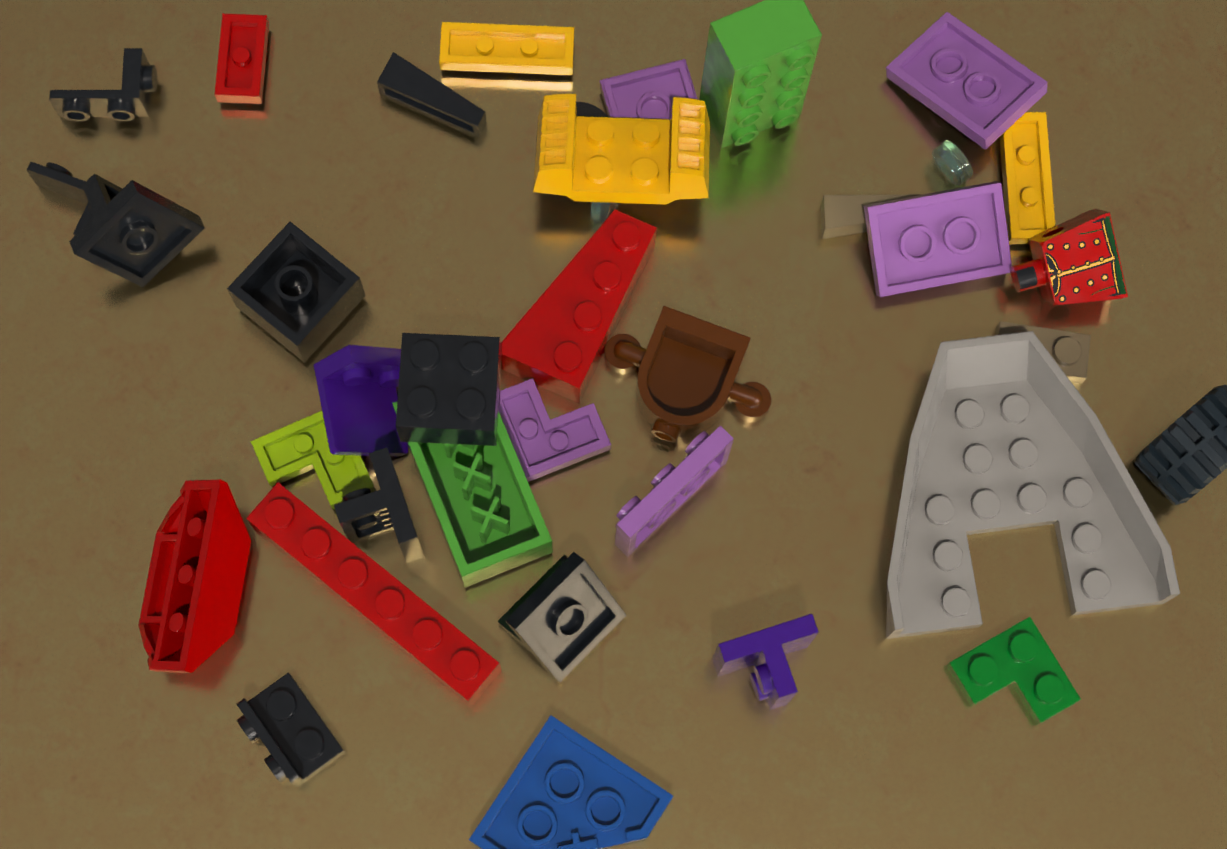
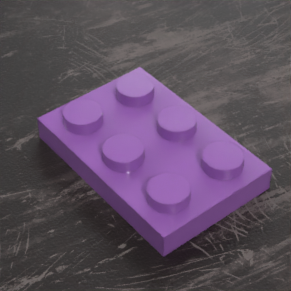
[886,12,1048,150]
[863,181,1012,297]
[615,425,734,557]

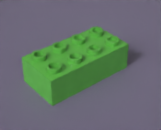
[699,0,822,148]
[392,402,553,588]

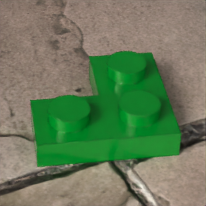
[946,617,1081,725]

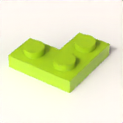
[250,411,376,510]

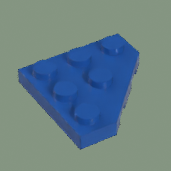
[469,715,673,849]

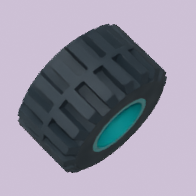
[1135,384,1227,506]

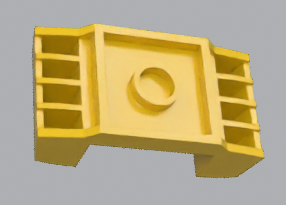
[533,94,710,205]

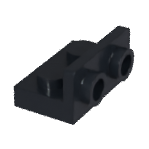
[236,672,346,787]

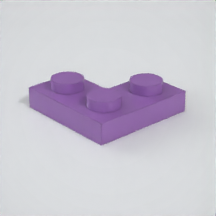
[498,378,611,482]

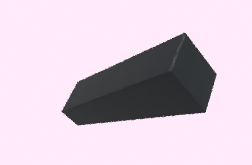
[377,52,487,137]

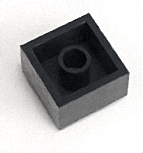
[227,221,366,363]
[396,333,502,446]

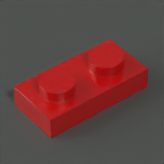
[214,13,269,104]

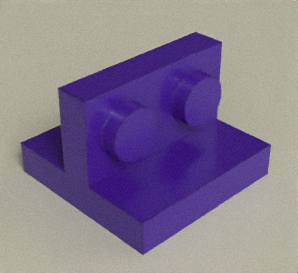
[712,614,819,710]

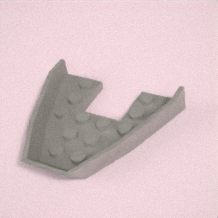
[886,331,1180,639]

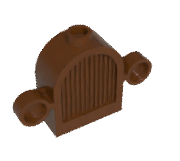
[604,306,771,443]

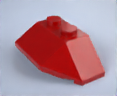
[138,479,251,673]

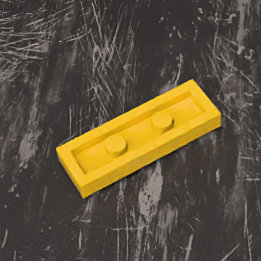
[439,22,574,75]
[1000,112,1056,245]

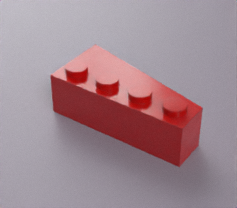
[500,210,657,404]

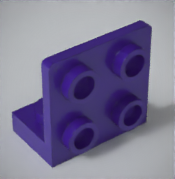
[313,345,408,456]

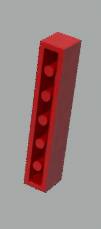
[246,482,502,708]

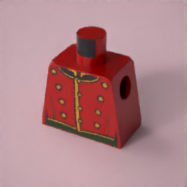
[1010,209,1128,305]

